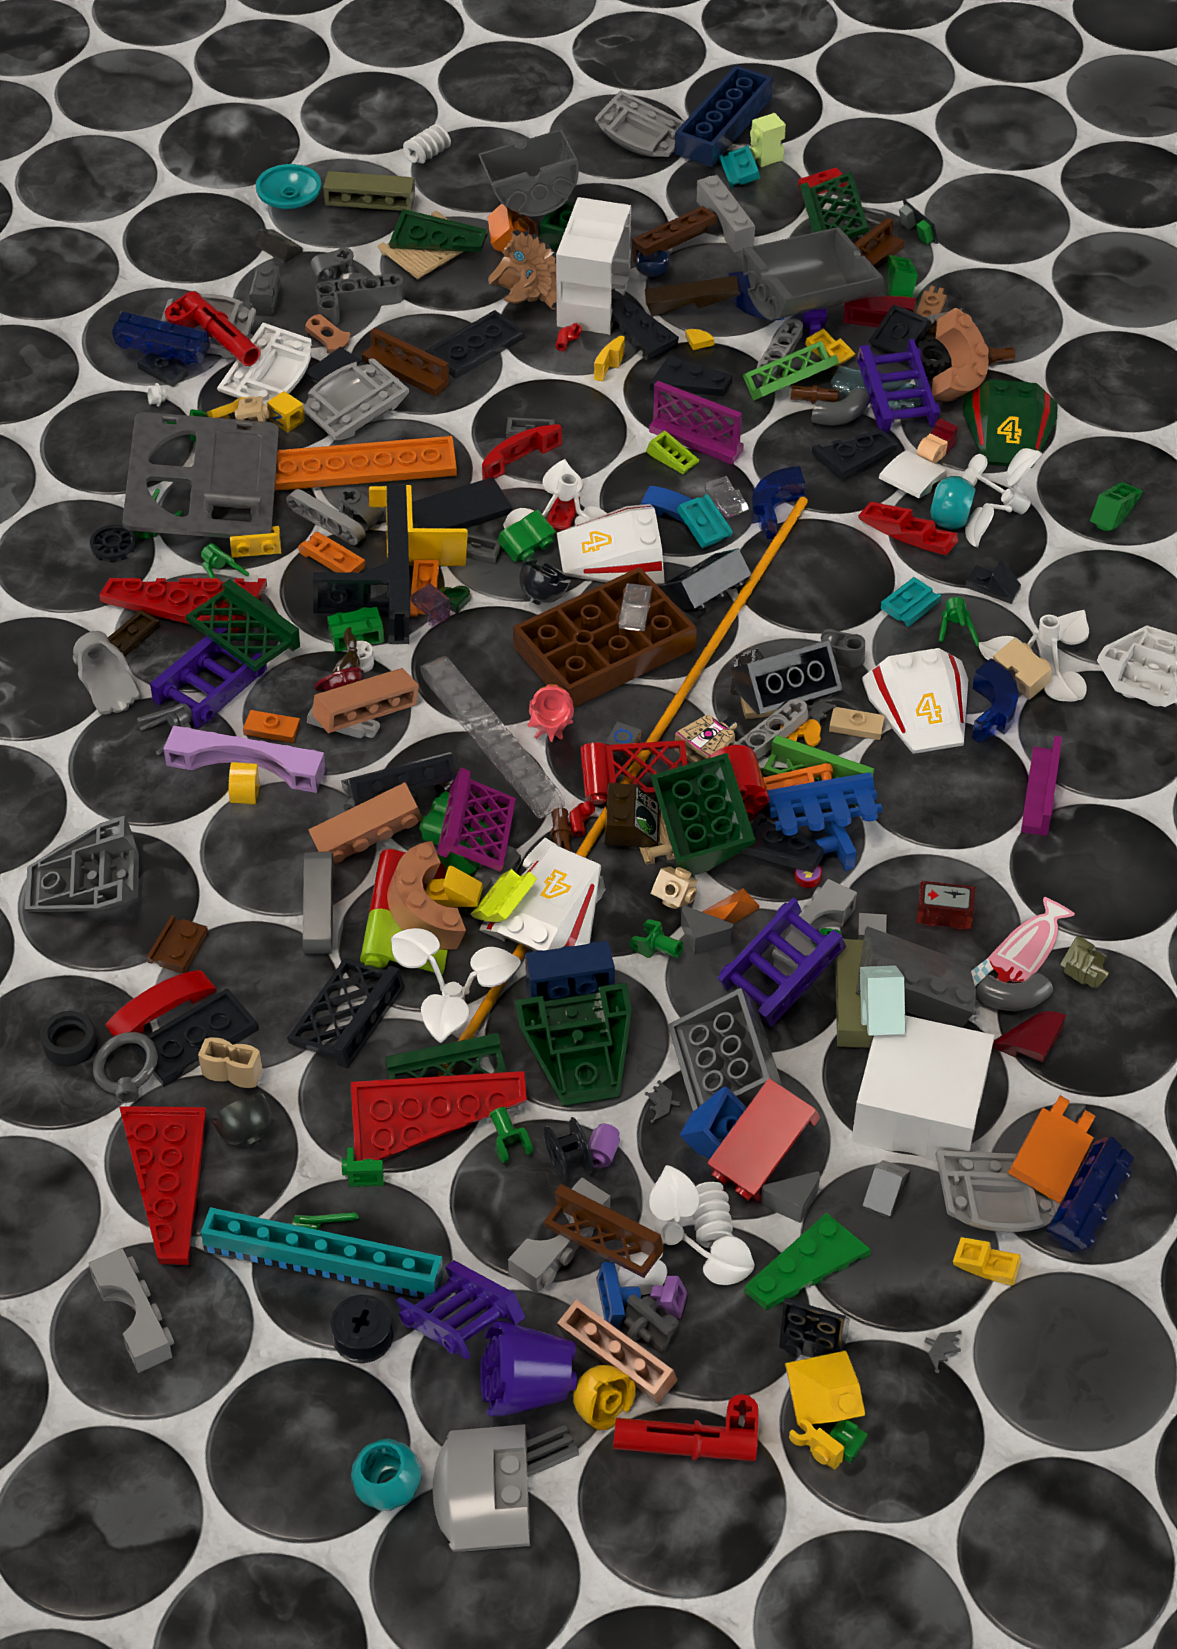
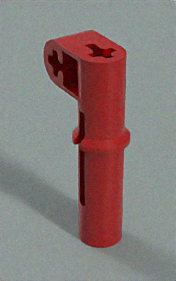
[164,291,261,366]
[613,1394,759,1462]

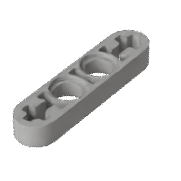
[756,318,803,382]
[286,489,366,545]
[734,699,809,760]

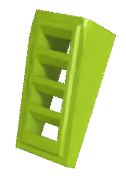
[646,430,699,474]

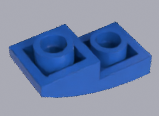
[640,486,693,524]

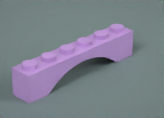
[163,726,326,793]

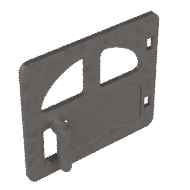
[123,412,279,538]

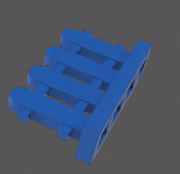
[767,772,882,836]

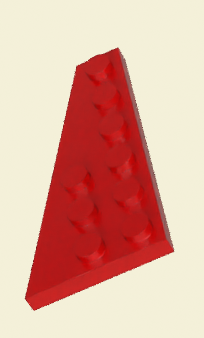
[99,578,267,633]
[351,1071,527,1161]
[119,1106,207,1265]

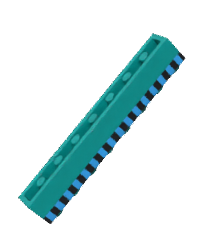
[201,1207,444,1298]

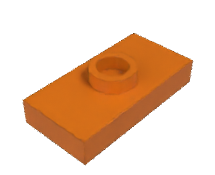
[243,710,301,743]

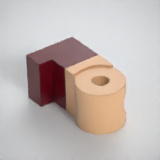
[917,418,958,464]

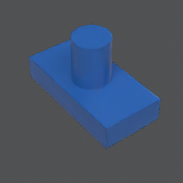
[814,821,857,871]
[596,1262,641,1330]

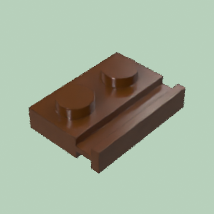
[147,915,208,973]

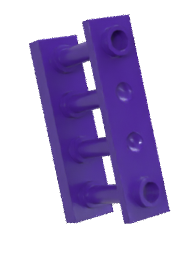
[857,339,940,433]
[150,628,267,729]
[718,898,847,1027]
[396,1260,526,1360]

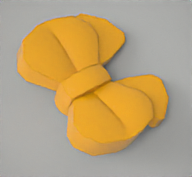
[780,719,821,747]

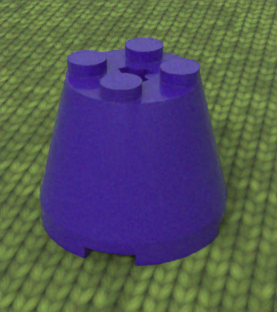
[480,1321,577,1417]

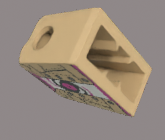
[675,715,737,763]

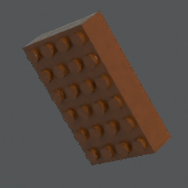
[513,567,697,708]

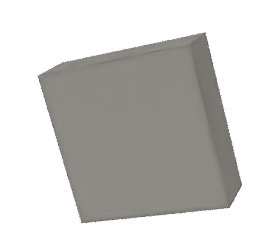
[858,913,887,940]

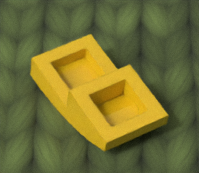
[805,329,855,366]
[594,336,625,382]
[953,1237,1022,1286]

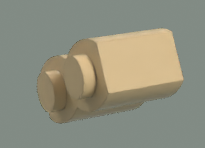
[198,1038,263,1088]

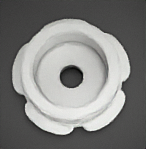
[148,383,166,407]

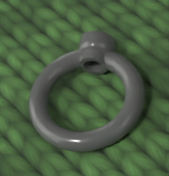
[93,1032,158,1103]

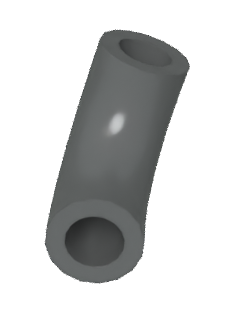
[811,388,870,426]
[975,973,1053,1012]

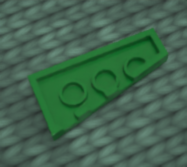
[744,1213,871,1311]

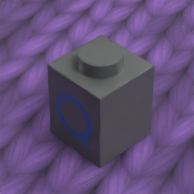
[605,722,641,768]

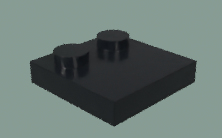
[869,304,932,354]

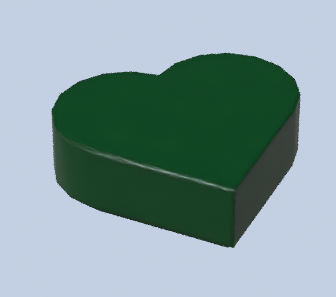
[438,585,470,613]

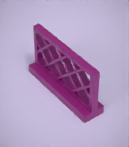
[649,381,744,464]
[436,768,516,872]

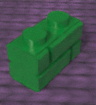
[327,607,384,652]

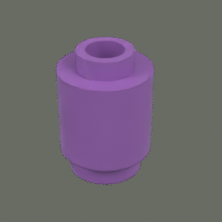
[588,1123,620,1168]

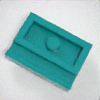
[719,145,761,189]
[677,494,733,548]
[881,577,941,627]

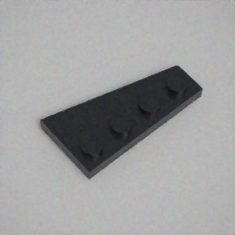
[611,289,679,361]

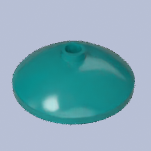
[256,164,322,210]

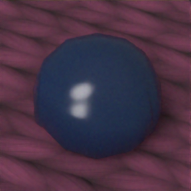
[636,250,670,278]

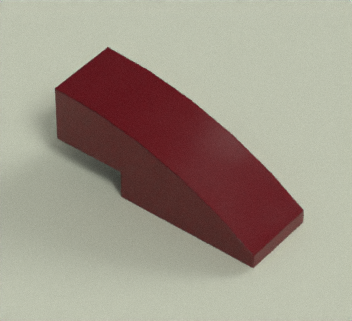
[843,296,916,328]

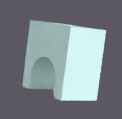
[860,966,905,1035]

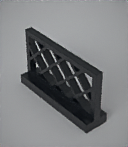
[341,752,457,806]
[287,958,405,1068]

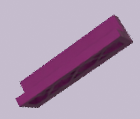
[1021,735,1062,836]

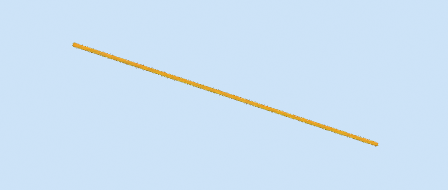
[438,497,808,1076]

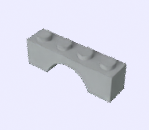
[697,175,755,252]
[772,879,857,976]
[508,1178,610,1294]
[88,1248,174,1373]

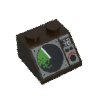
[604,783,659,848]

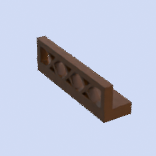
[632,206,717,263]
[854,217,904,269]
[362,328,450,397]
[543,1184,664,1278]

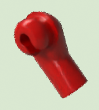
[555,323,582,351]
[569,801,595,837]

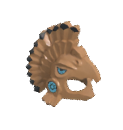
[488,229,557,310]

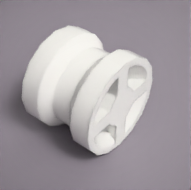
[356,641,374,673]

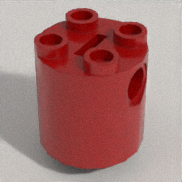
[709,745,770,821]

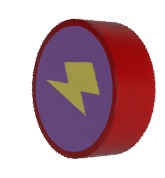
[794,865,822,888]

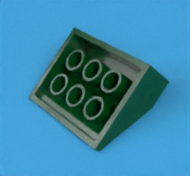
[650,753,756,876]

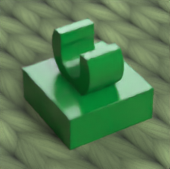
[829,1420,868,1463]

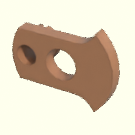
[305,314,350,353]

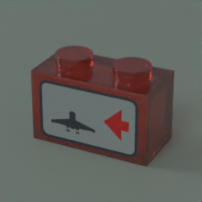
[916,881,975,929]

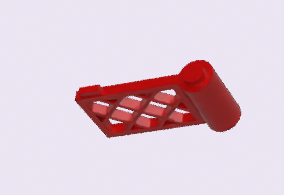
[580,740,687,805]

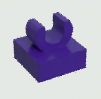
[801,309,827,336]

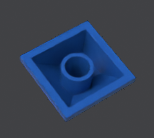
[680,1086,747,1159]

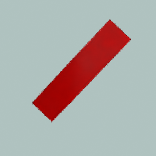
[858,502,958,555]

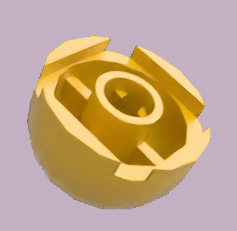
[573,1365,636,1430]

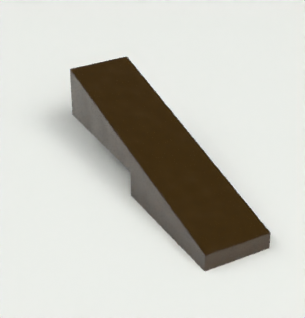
[645,276,740,317]

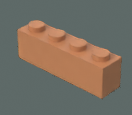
[312,668,419,733]
[308,783,423,864]
[557,1299,677,1405]

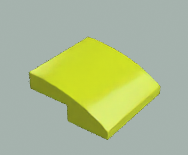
[470,869,538,922]

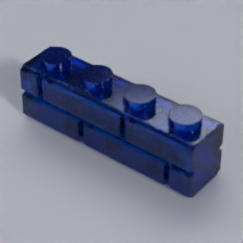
[112,312,210,365]
[1046,1136,1134,1252]

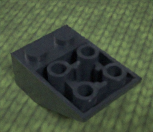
[779,1298,850,1358]

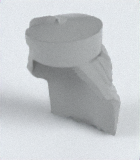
[73,631,140,714]

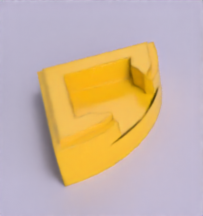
[685,329,715,350]

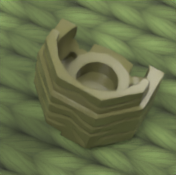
[1060,936,1110,988]

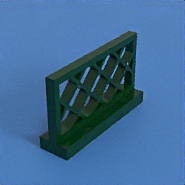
[800,171,870,239]
[185,579,300,672]
[385,1033,506,1080]

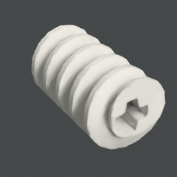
[403,123,451,164]
[693,1182,733,1249]

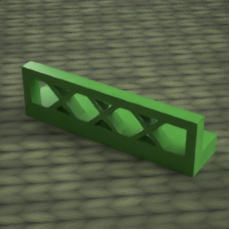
[743,341,839,401]
[763,735,874,806]

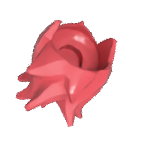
[527,684,574,742]

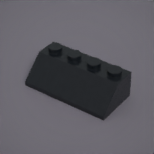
[731,640,843,715]

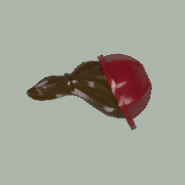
[314,627,363,692]

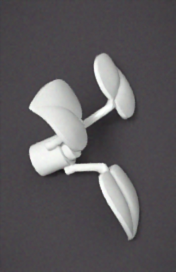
[962,448,1043,548]
[503,459,607,529]
[979,610,1089,701]
[391,928,521,1043]
[617,1165,755,1295]

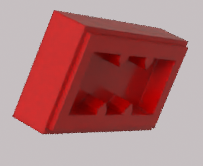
[798,167,847,195]
[547,496,580,534]

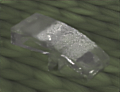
[704,476,749,518]
[619,583,652,631]

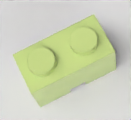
[750,113,786,167]

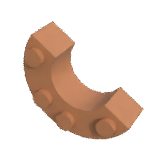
[932,308,989,402]
[387,841,466,950]

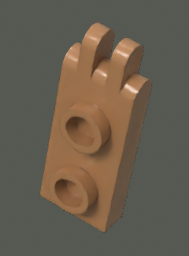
[916,286,947,317]

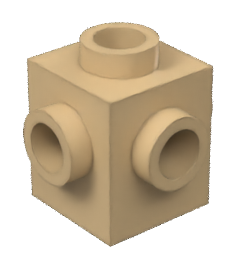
[235,396,271,430]
[651,867,698,909]

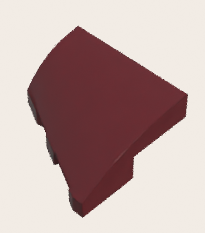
[992,1011,1066,1062]

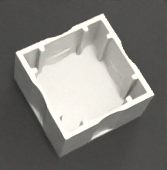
[556,197,631,334]
[852,1015,995,1161]

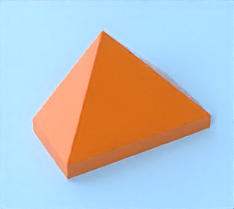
[702,888,759,924]

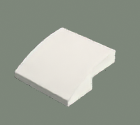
[879,450,947,498]

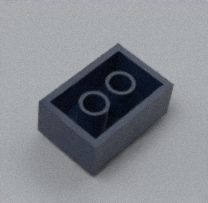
[525,941,615,1001]

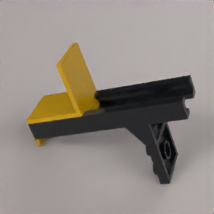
[313,485,468,644]

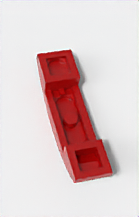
[482,424,562,480]
[105,970,216,1046]

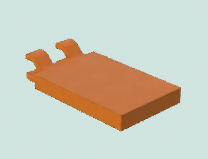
[1008,1095,1095,1203]

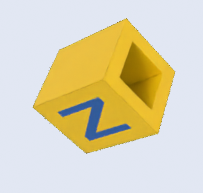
[266,391,305,433]

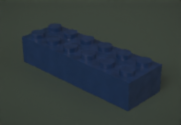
[674,65,773,167]

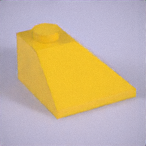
[785,1351,865,1426]

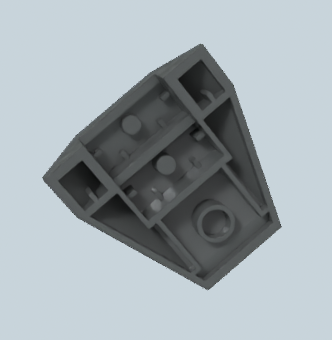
[25,815,139,912]

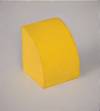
[229,762,260,804]

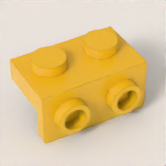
[230,526,281,558]

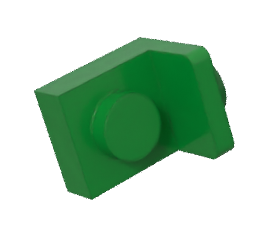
[342,1147,384,1187]

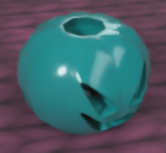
[930,476,976,530]
[351,1438,422,1511]

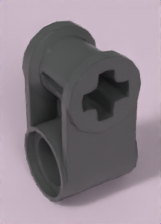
[311,248,356,282]
[339,487,384,531]
[820,629,865,668]

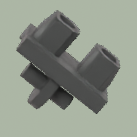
[623,1294,679,1353]

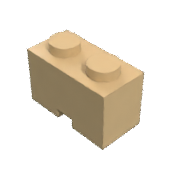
[993,638,1052,700]

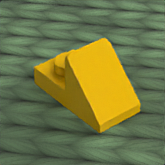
[425,866,483,907]

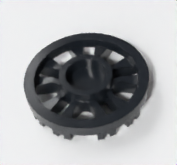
[90,525,136,562]

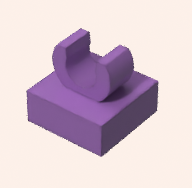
[650,1276,688,1319]

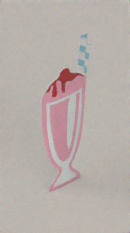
[971,897,1075,986]

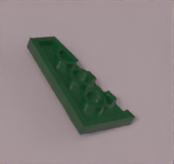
[389,209,488,252]

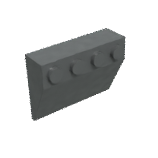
[856,926,976,1028]
[667,988,783,1111]

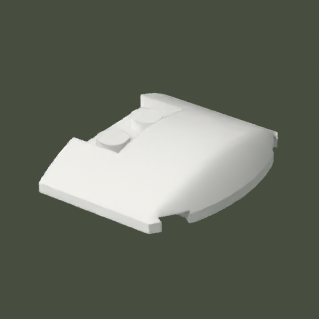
[217,323,312,405]

